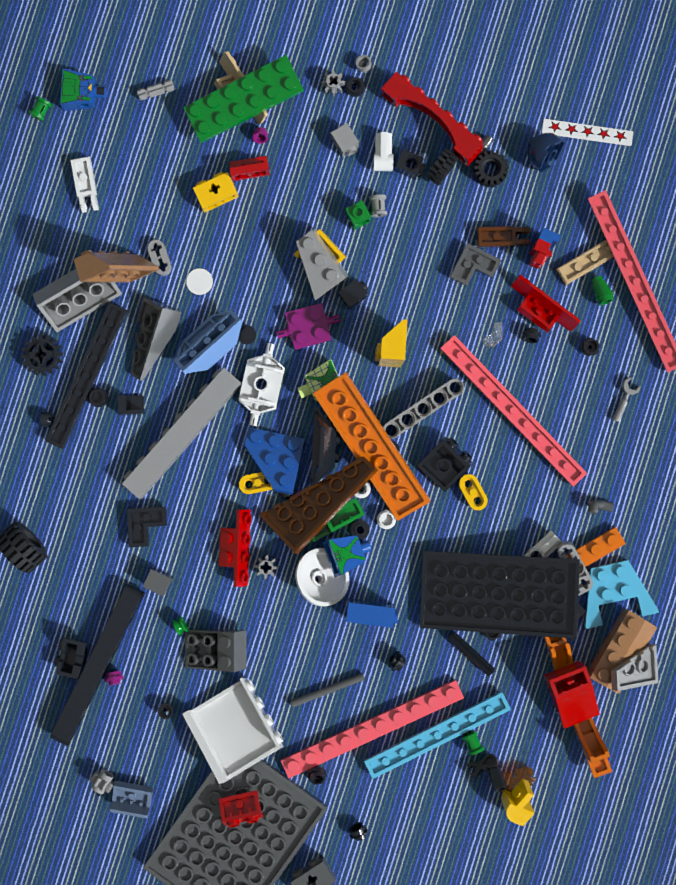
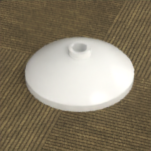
[295,548,349,606]

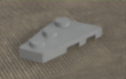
[611,644,658,691]

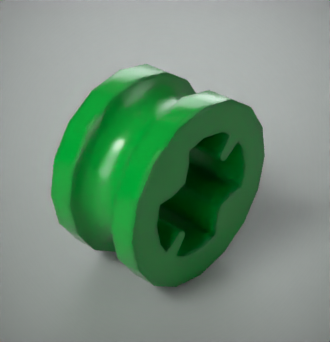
[172,616,189,635]

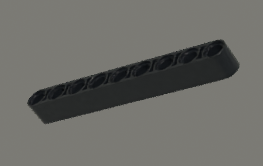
[50,584,145,746]

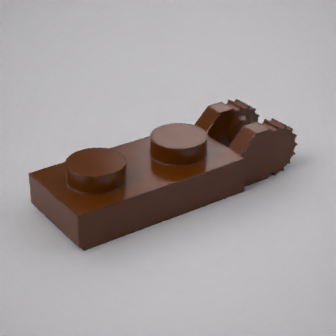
[477,226,530,248]

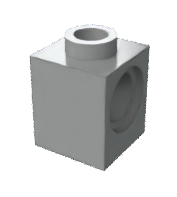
[331,123,359,157]

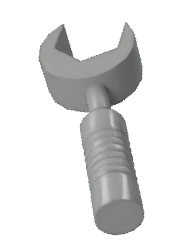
[612,378,641,422]

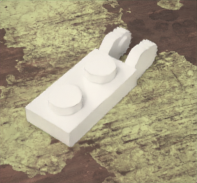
[71,156,99,213]

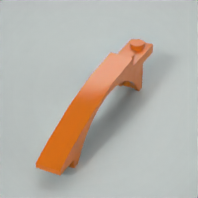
[544,637,612,778]

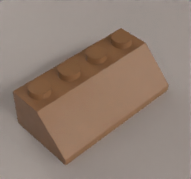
[74,250,159,283]
[587,608,657,694]

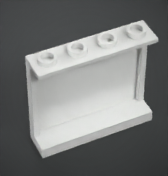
[182,678,284,784]

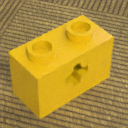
[193,172,239,213]

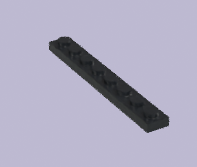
[45,302,128,449]

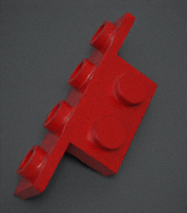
[511,275,581,333]
[219,509,251,587]

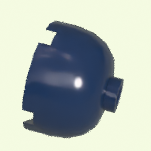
[528,133,564,173]

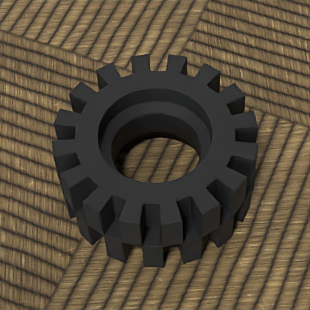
[426,148,459,186]
[473,150,509,188]

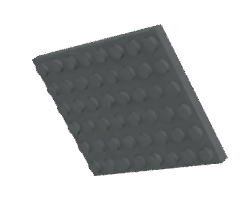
[143,760,328,885]

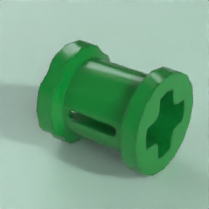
[28,96,52,122]
[461,730,485,756]

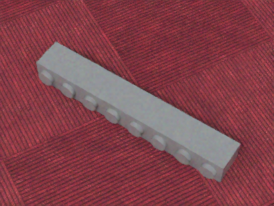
[122,368,242,499]

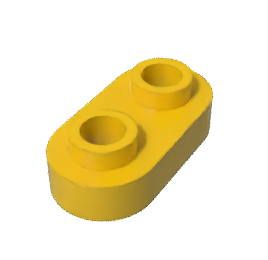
[239,472,272,494]
[459,474,488,510]

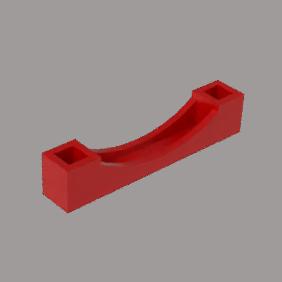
[381,72,483,167]

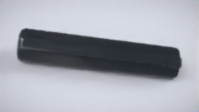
[447,631,495,676]

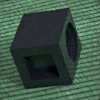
[395,149,425,180]
[338,278,369,310]

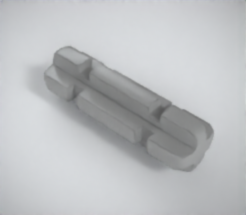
[137,80,175,100]

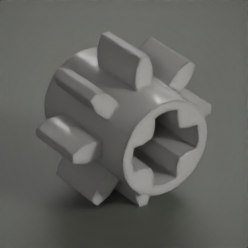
[322,70,345,97]
[254,555,279,579]
[89,769,115,794]

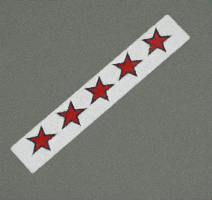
[542,119,633,146]

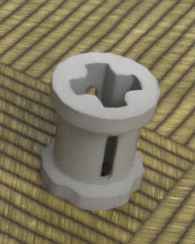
[369,194,387,217]

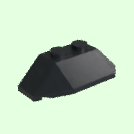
[311,408,340,485]

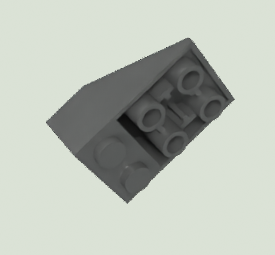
[185,629,247,672]

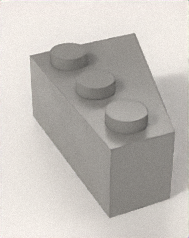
[296,229,349,300]

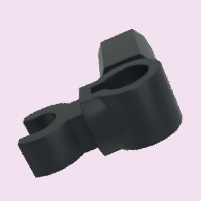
[467,754,508,793]

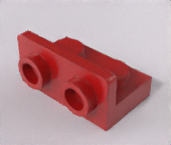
[230,156,270,181]
[219,790,263,828]

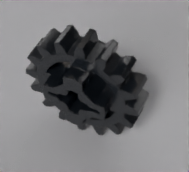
[21,334,64,377]

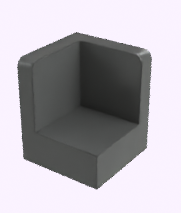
[143,568,174,596]

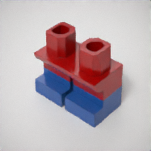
[529,228,561,269]

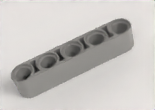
[383,379,464,439]

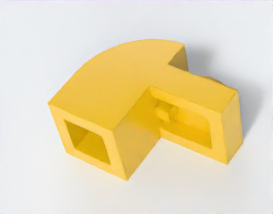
[501,779,534,826]

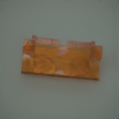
[502,766,536,792]

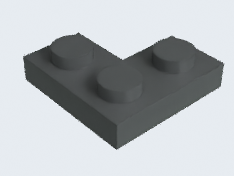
[450,243,501,286]

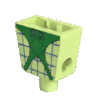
[297,360,338,402]

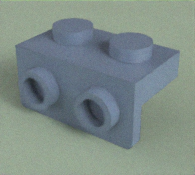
[109,781,153,818]

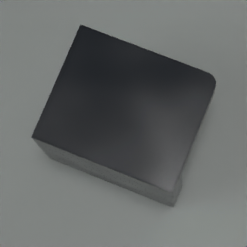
[117,395,145,416]

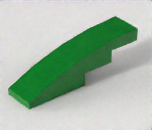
[306,498,365,546]

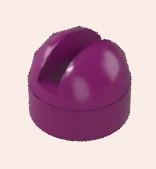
[252,127,268,144]

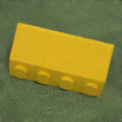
[375,319,407,368]

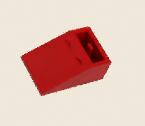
[544,661,600,729]

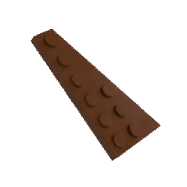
[259,456,378,554]

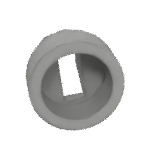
[356,55,372,73]

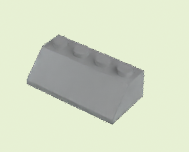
[33,269,122,332]

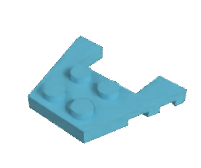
[584,560,659,629]

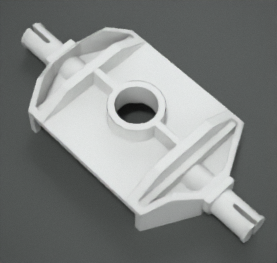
[238,343,285,426]

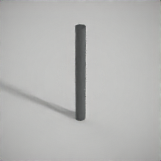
[291,673,365,707]

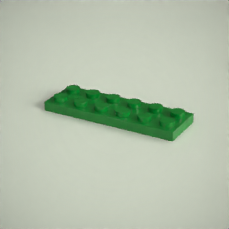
[184,55,304,143]

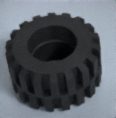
[0,522,48,573]

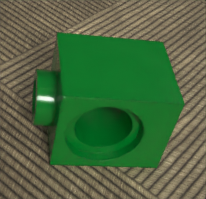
[345,200,371,230]

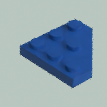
[244,427,305,495]

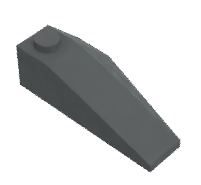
[130,297,181,381]

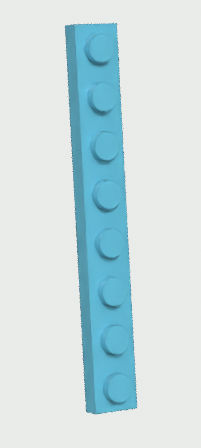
[364,691,511,779]

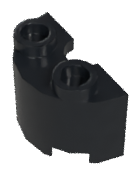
[55,637,88,679]

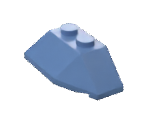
[174,309,242,373]

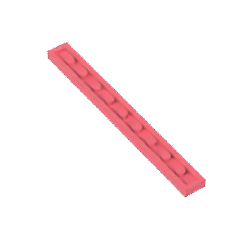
[588,190,676,373]
[440,335,587,487]
[281,680,464,778]

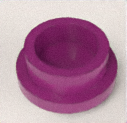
[104,671,124,686]

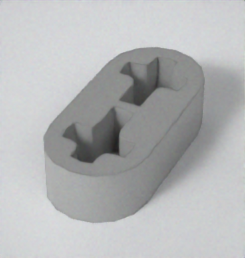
[148,240,172,276]

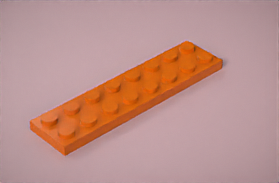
[313,372,430,521]

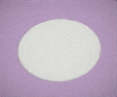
[186,268,213,295]

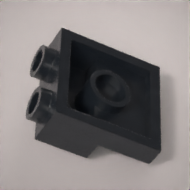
[417,436,473,492]

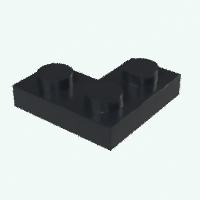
[127,506,167,548]

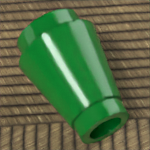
[591,276,614,306]

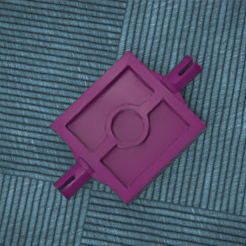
[276,303,341,350]

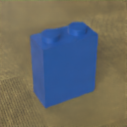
[346,598,398,628]

